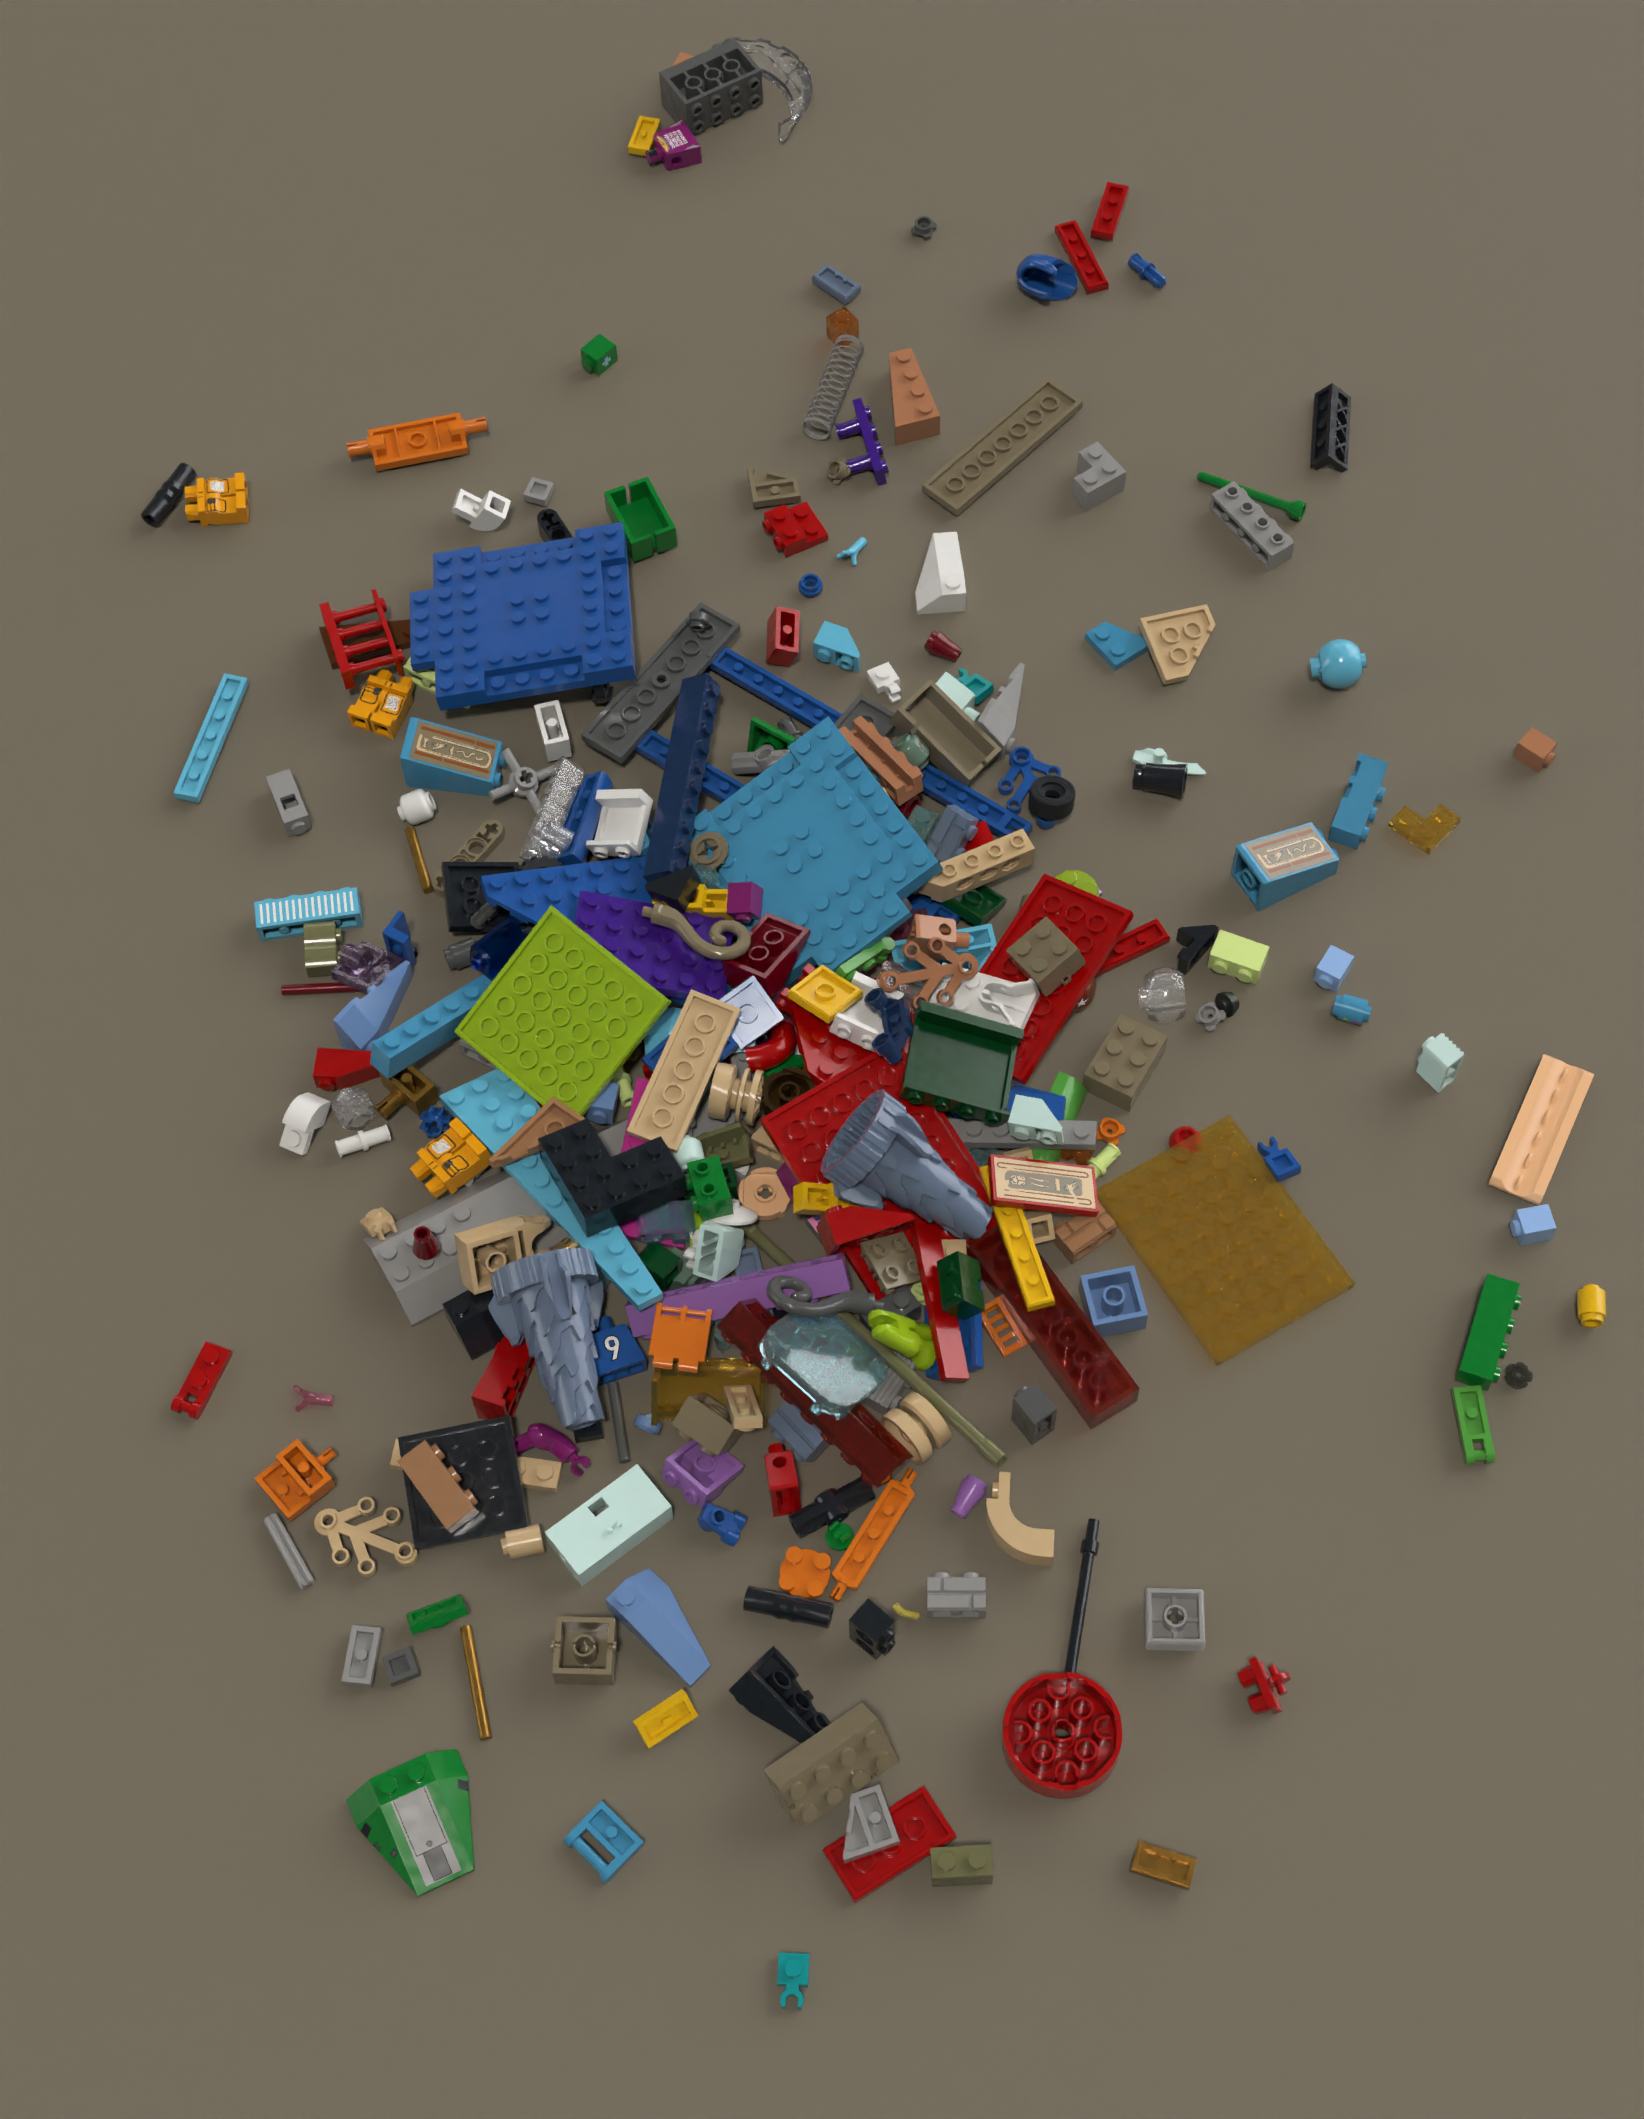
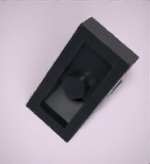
[1176,925,1219,975]

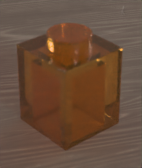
[826,306,859,349]

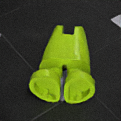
[867,1309,936,1371]

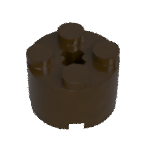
[762,1067,815,1116]

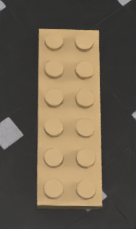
[627,989,741,1154]

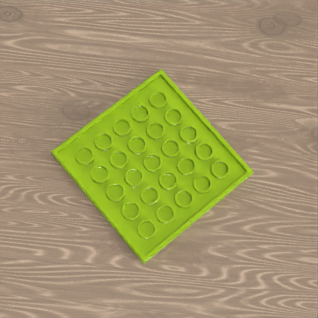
[454,906,671,1117]

